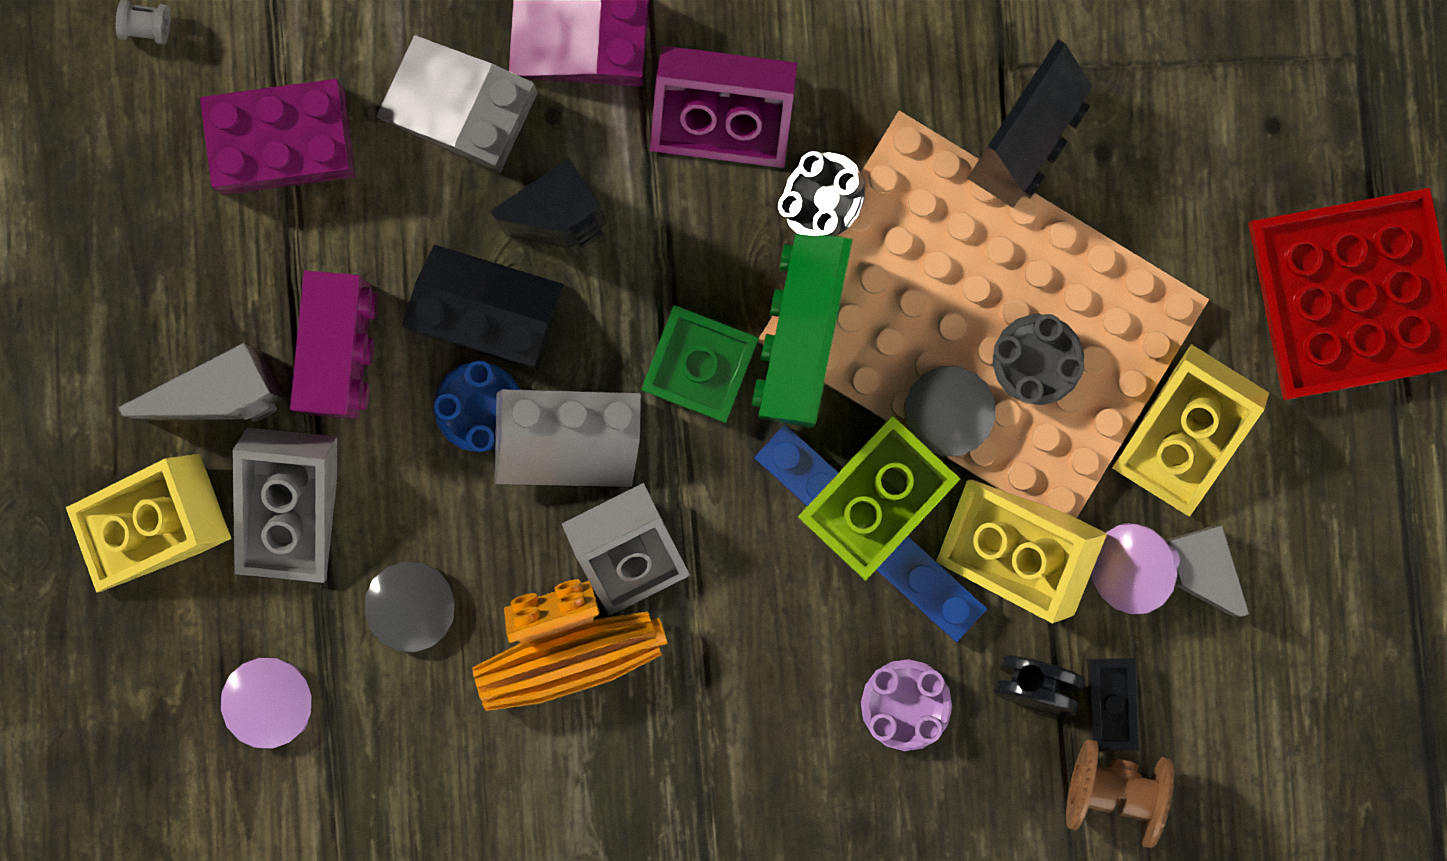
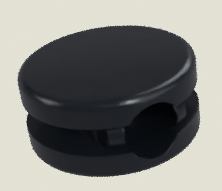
[994,655,1085,716]

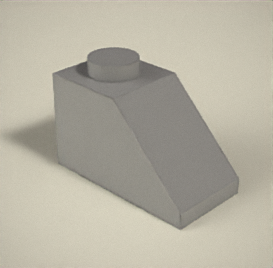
[1166,526,1249,617]

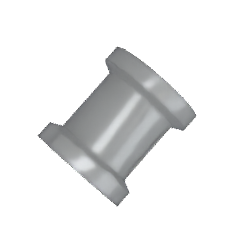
[115,0,171,45]

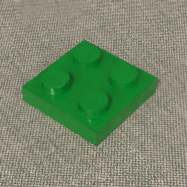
[641,305,759,424]

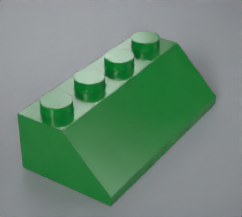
[751,234,853,429]

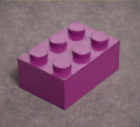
[200,79,356,195]
[290,270,378,420]

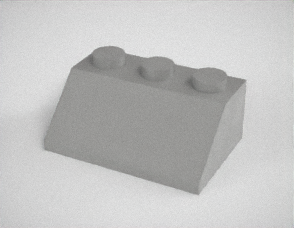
[495,390,641,487]

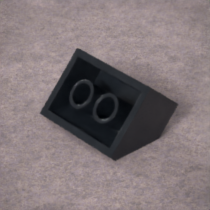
[967,39,1092,208]
[490,158,607,249]
[401,244,564,371]

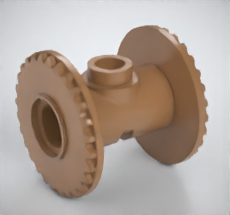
[1066,740,1174,848]

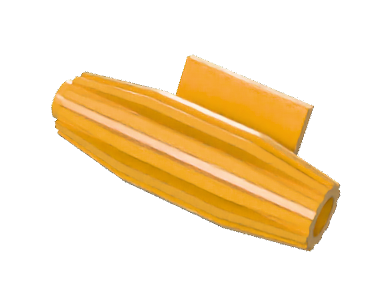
[472,579,668,711]

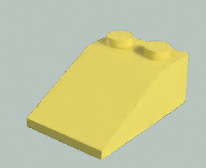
[1112,344,1269,517]
[66,454,231,592]
[936,479,1107,623]

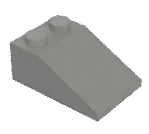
[376,35,538,174]
[118,343,285,422]
[233,428,337,583]

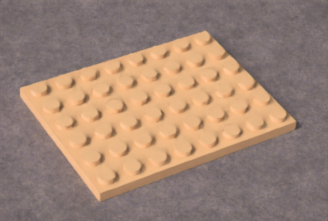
[757,111,1209,518]

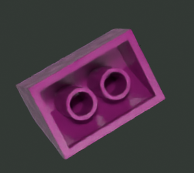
[650,46,798,168]

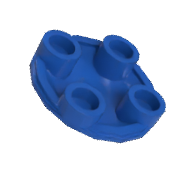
[433,361,520,452]

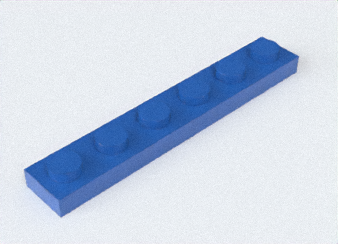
[754,424,987,643]

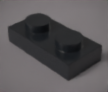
[1087,657,1139,752]

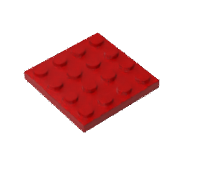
[1248,188,1447,400]

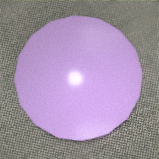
[1092,523,1180,614]
[221,658,312,748]
[861,659,952,751]

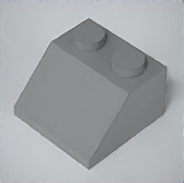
[562,483,690,616]

